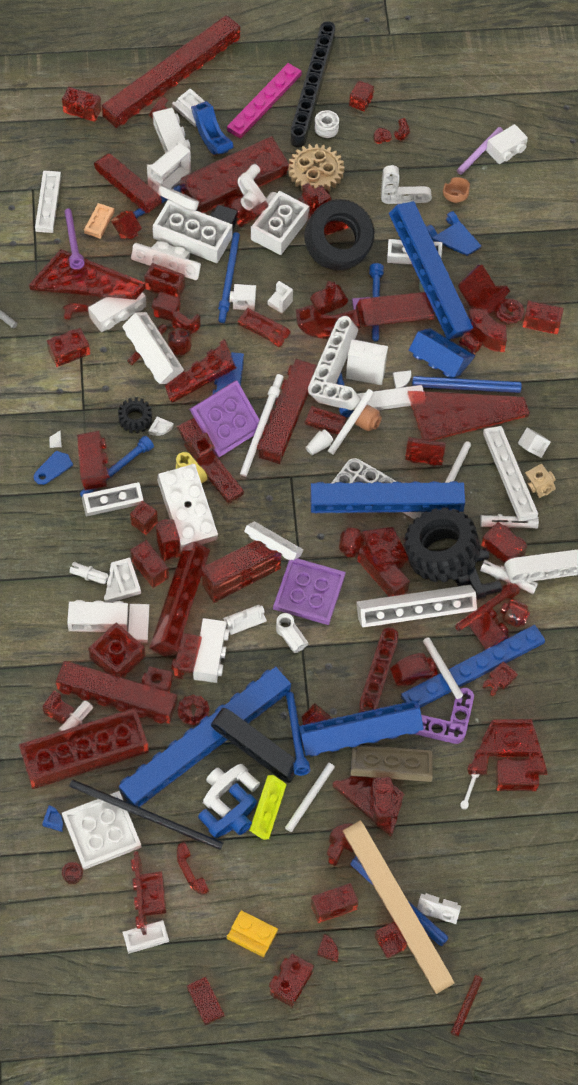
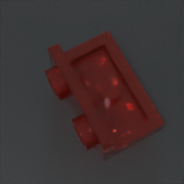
[465,605,510,650]
[171,633,202,679]

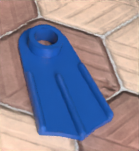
[34,451,73,485]

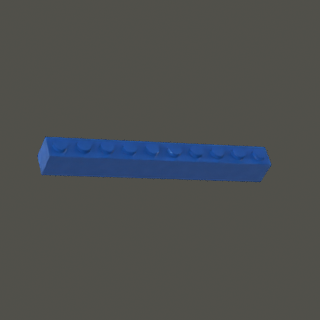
[119,667,291,807]

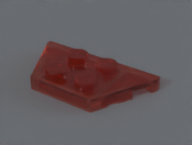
[332,776,404,837]

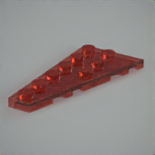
[29,249,147,300]
[407,391,530,443]

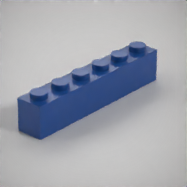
[299,700,424,756]

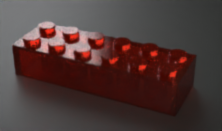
[179,136,289,213]
[19,708,149,789]

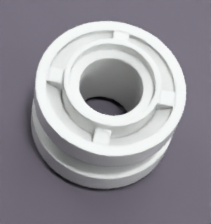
[315,110,339,138]

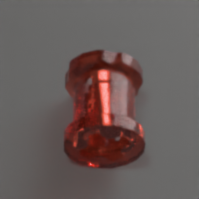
[459,331,483,354]

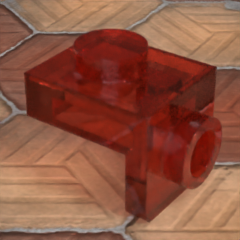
[172,310,201,335]

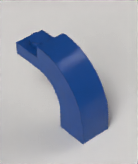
[191,101,234,155]

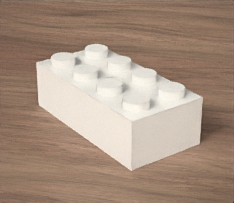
[153,200,232,263]
[157,464,218,551]

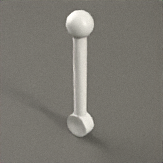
[460,770,479,809]

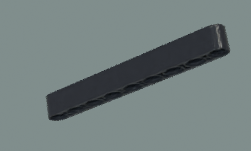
[290,21,335,148]

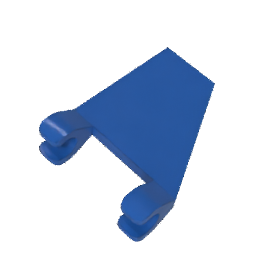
[427,211,481,256]

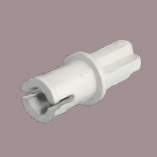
[70,562,109,584]
[59,701,93,737]

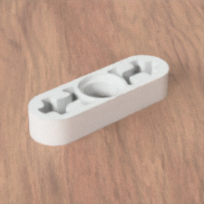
[157,185,199,210]

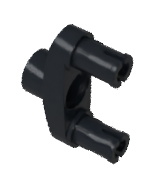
[456,548,502,600]

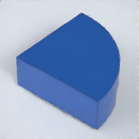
[42,805,63,832]

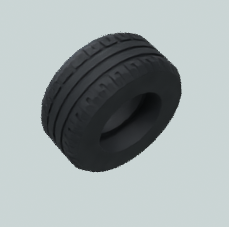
[304,199,375,271]

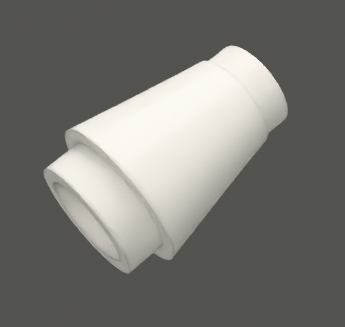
[305,429,334,456]

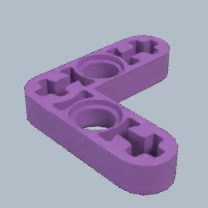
[416,688,474,744]

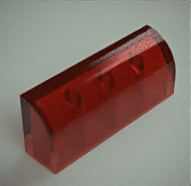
[356,292,435,327]

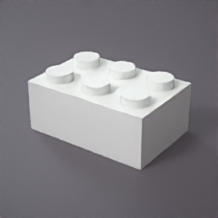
[251,191,309,255]

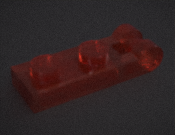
[238,308,291,347]

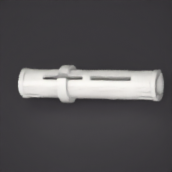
[480,514,539,529]
[480,560,538,594]

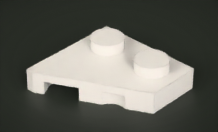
[104,558,141,603]

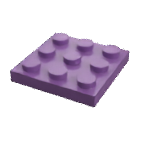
[189,380,260,457]
[273,559,346,625]

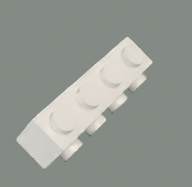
[122,312,184,384]

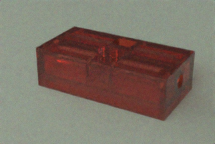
[202,540,281,603]

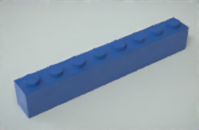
[389,201,473,340]
[310,481,465,513]

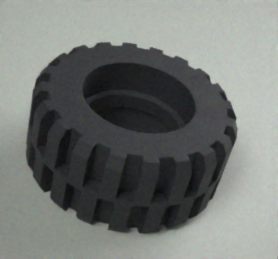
[404,508,481,582]

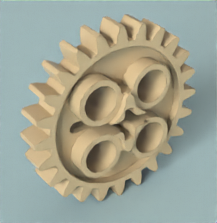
[288,144,344,194]

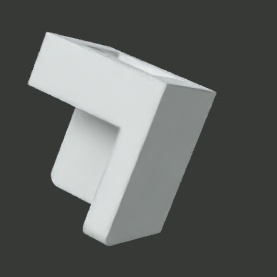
[268,281,293,313]
[518,428,550,458]

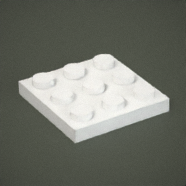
[62,791,142,870]

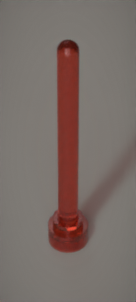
[455,582,520,631]

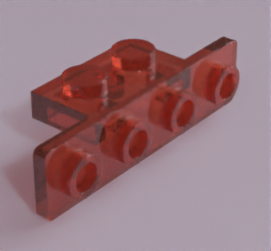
[131,851,166,935]

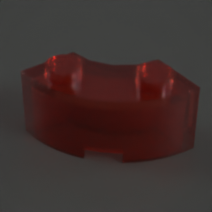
[468,309,507,352]

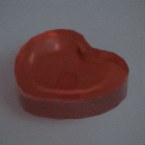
[374,128,392,144]

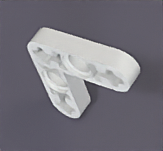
[381,165,432,204]

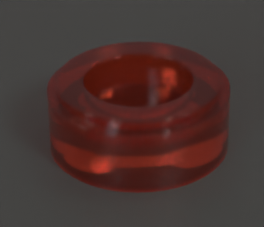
[62,862,83,884]

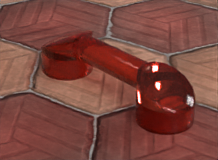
[177,842,209,895]

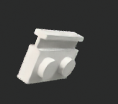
[172,89,205,127]

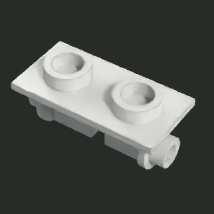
[223,605,267,635]
[417,893,461,924]

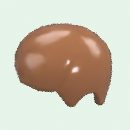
[443,177,470,203]

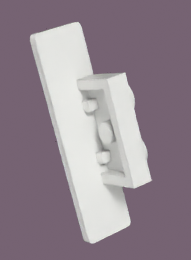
[131,241,201,280]

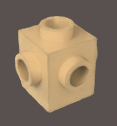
[525,464,556,498]

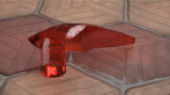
[63,303,90,319]

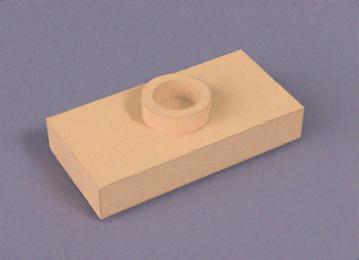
[84,203,115,239]

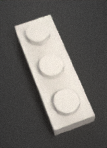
[244,521,303,560]

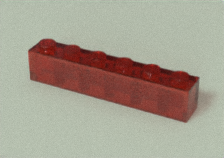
[257,359,317,464]
[149,541,210,657]
[56,661,178,724]

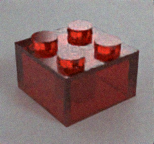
[88,622,145,683]

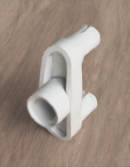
[238,164,277,214]
[203,764,260,818]

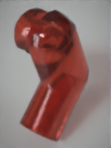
[394,118,410,140]

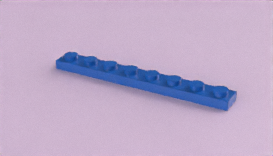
[401,625,545,708]

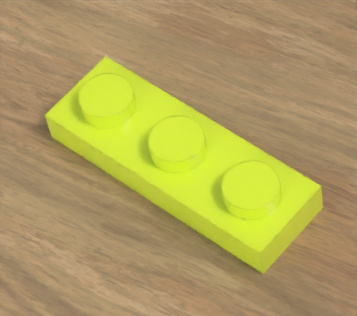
[249,775,287,840]

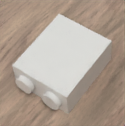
[346,339,388,385]

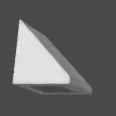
[50,431,62,448]

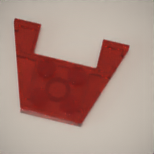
[468,719,548,775]

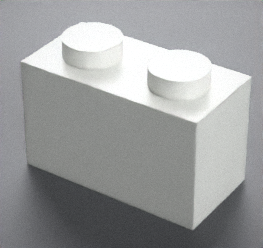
[486,124,528,164]

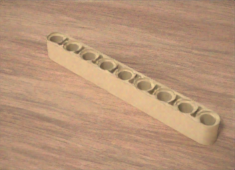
[342,820,455,994]

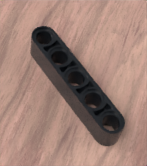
[211,708,296,783]

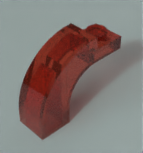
[296,305,361,339]

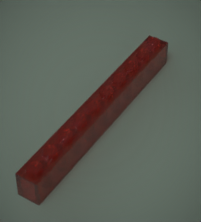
[102,15,240,128]

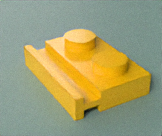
[227,910,278,957]

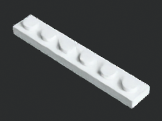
[483,426,538,521]

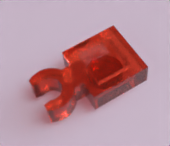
[482,661,518,696]

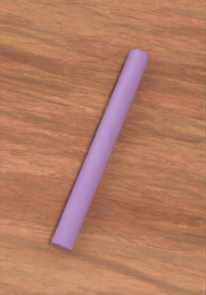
[457,127,503,175]

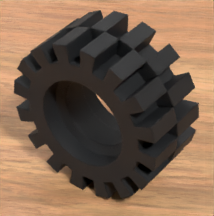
[118,397,152,434]

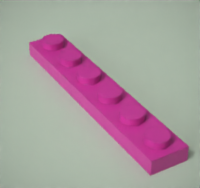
[227,63,302,139]

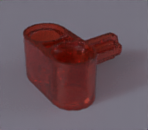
[310,281,349,315]

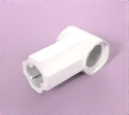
[276,613,308,653]

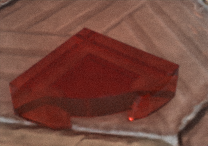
[317,934,339,962]

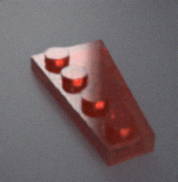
[165,339,237,403]

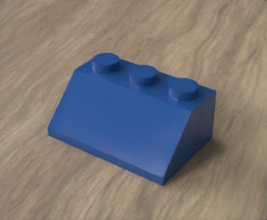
[409,328,475,378]

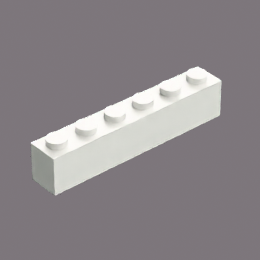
[357,585,477,628]

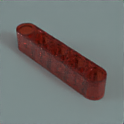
[94,153,162,214]
[358,627,399,713]

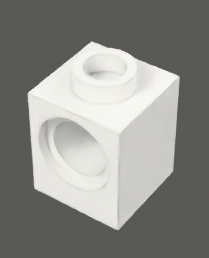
[230,284,256,311]

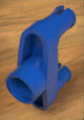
[198,783,257,838]

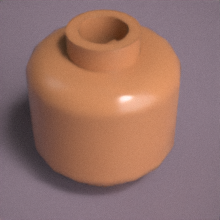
[355,404,382,431]

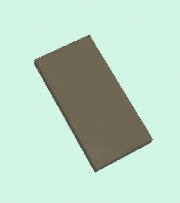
[351,745,433,782]

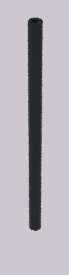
[69,779,223,850]

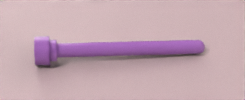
[65,209,84,269]

